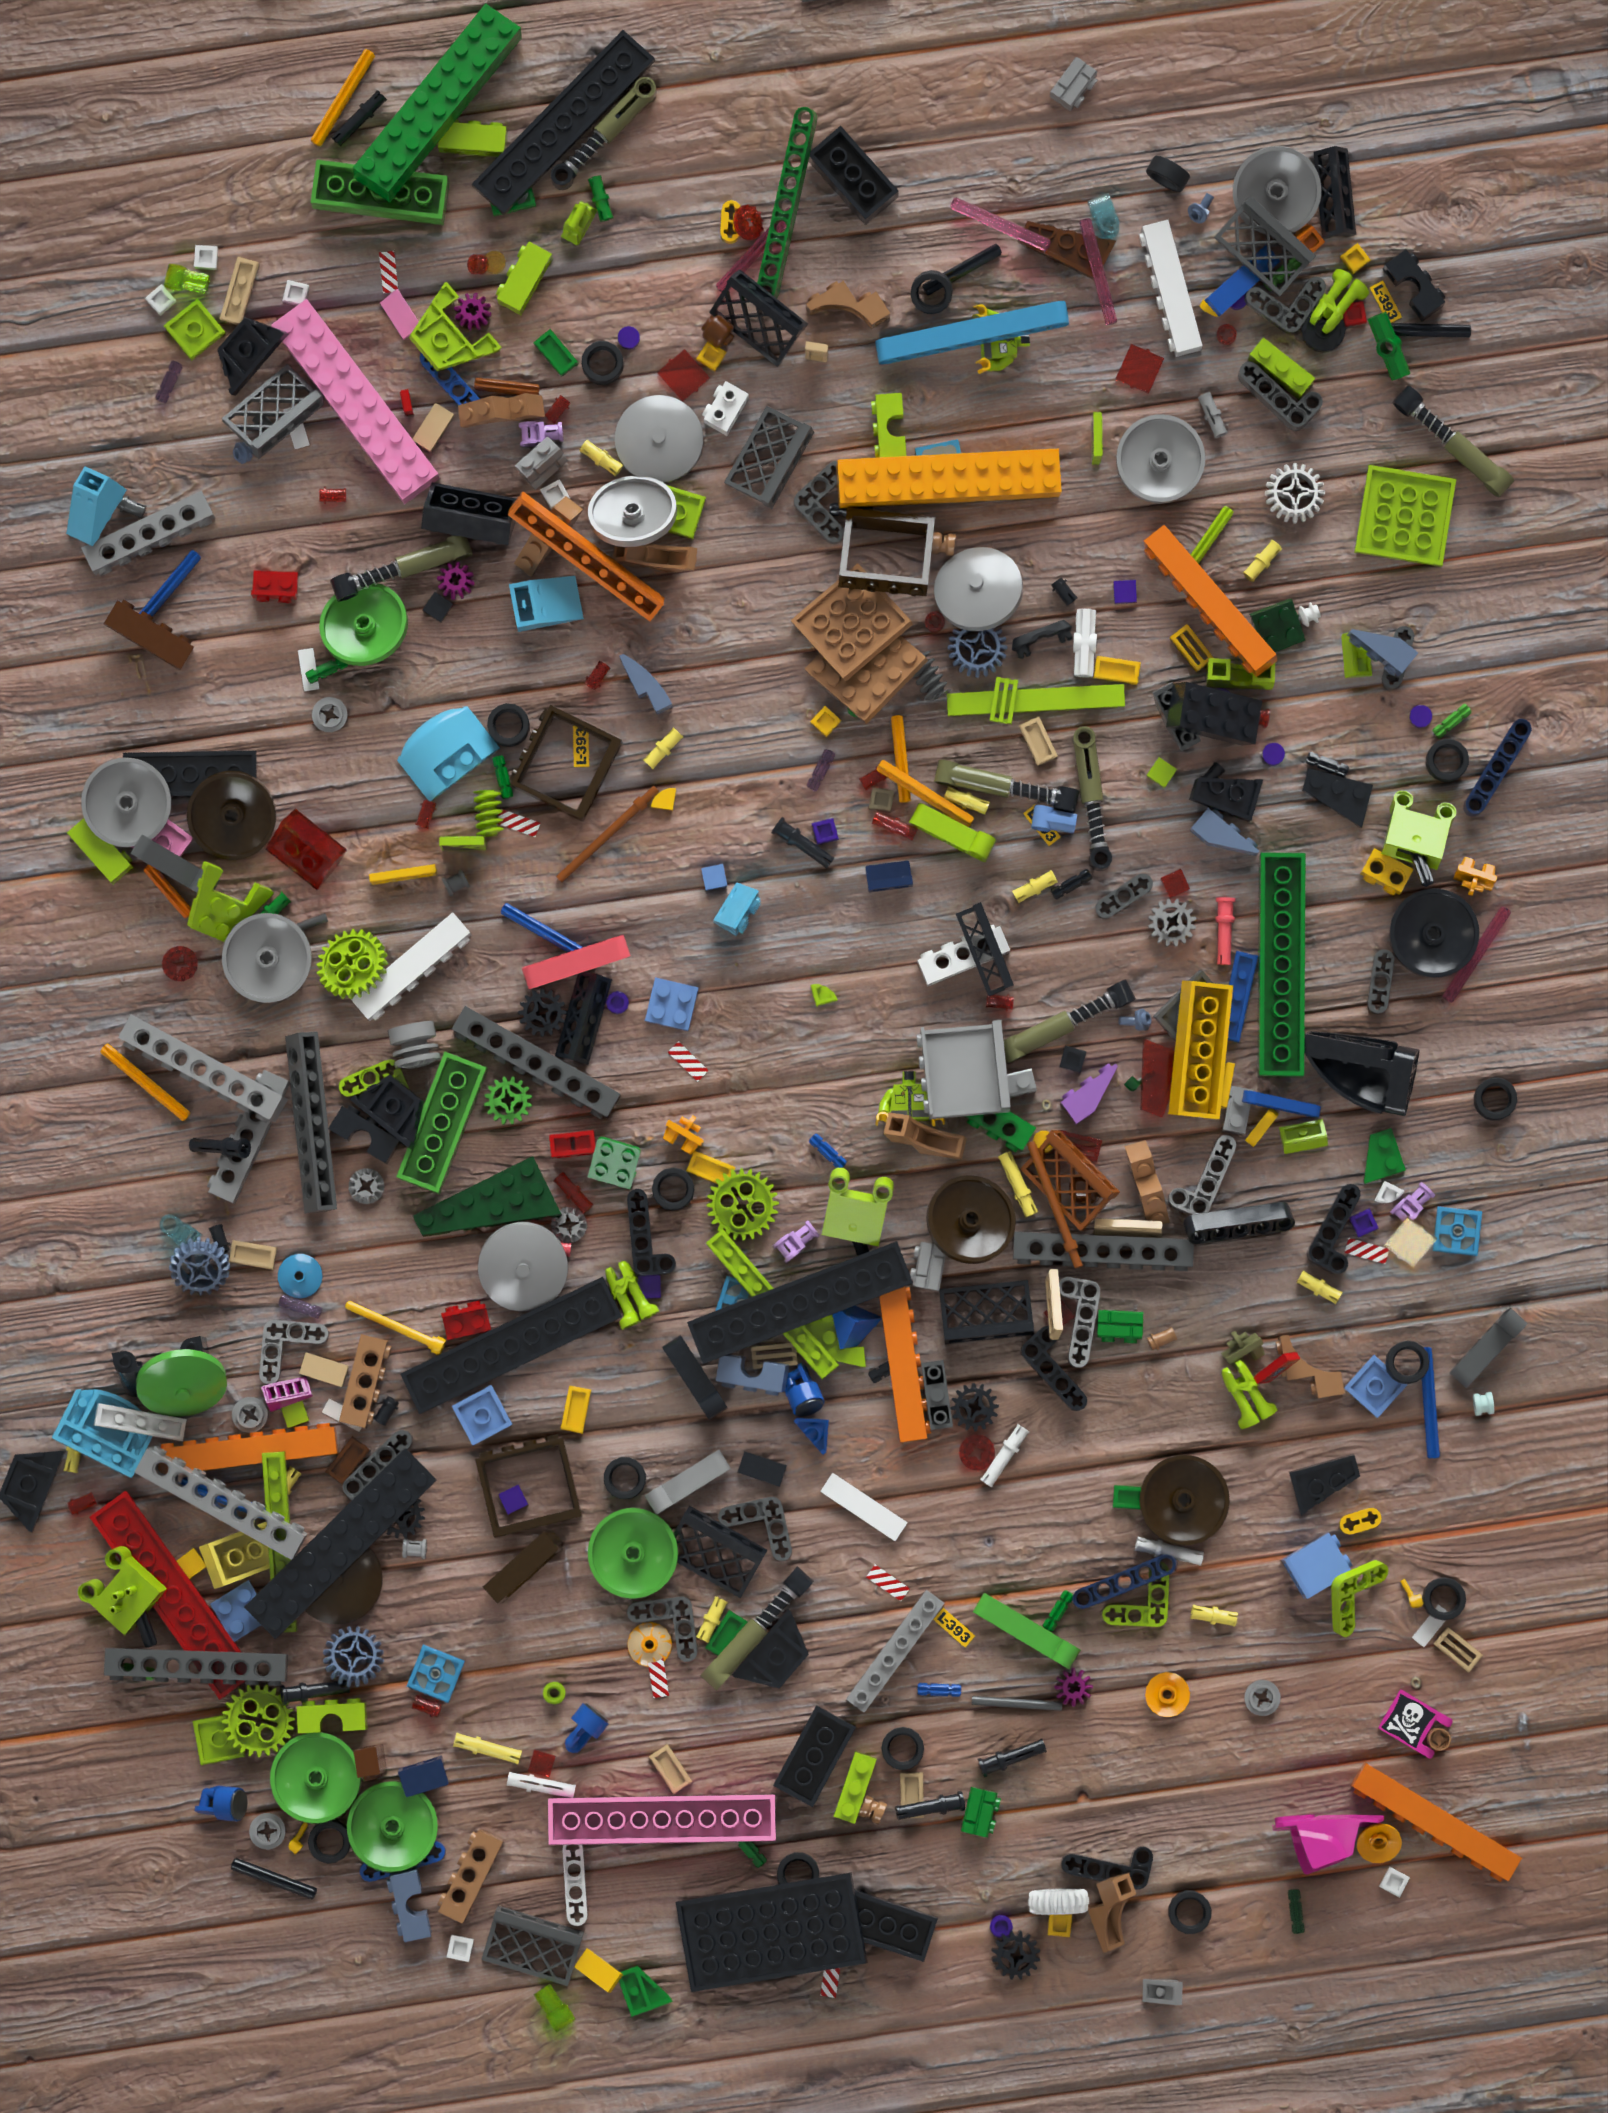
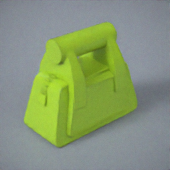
[561,201,597,246]

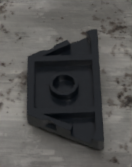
[217,318,288,396]
[350,1075,424,1149]
[0,1451,65,1533]
[732,1609,809,1689]

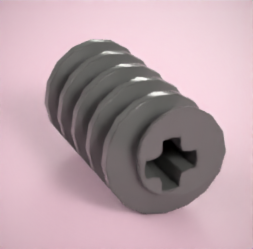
[913,651,951,701]

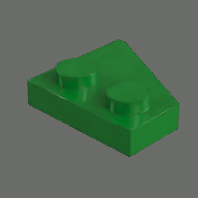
[1363,1128,1406,1184]
[619,1965,673,2017]

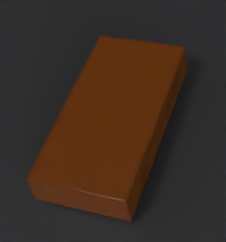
[325,1436,370,1485]

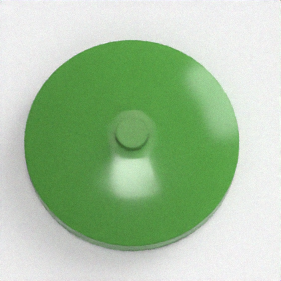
[319,583,408,666]
[136,1349,227,1417]
[588,1508,678,1599]
[270,1732,361,1824]
[347,1781,438,1873]

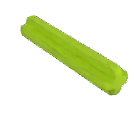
[1190,506,1234,564]

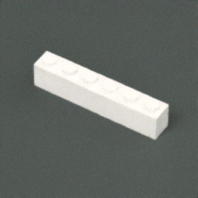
[1139,220,1202,357]
[352,912,471,1021]

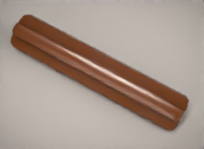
[474,378,540,395]

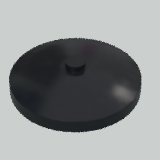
[1389,888,1479,978]

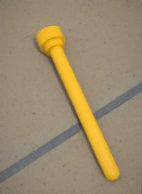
[345,1301,447,1355]

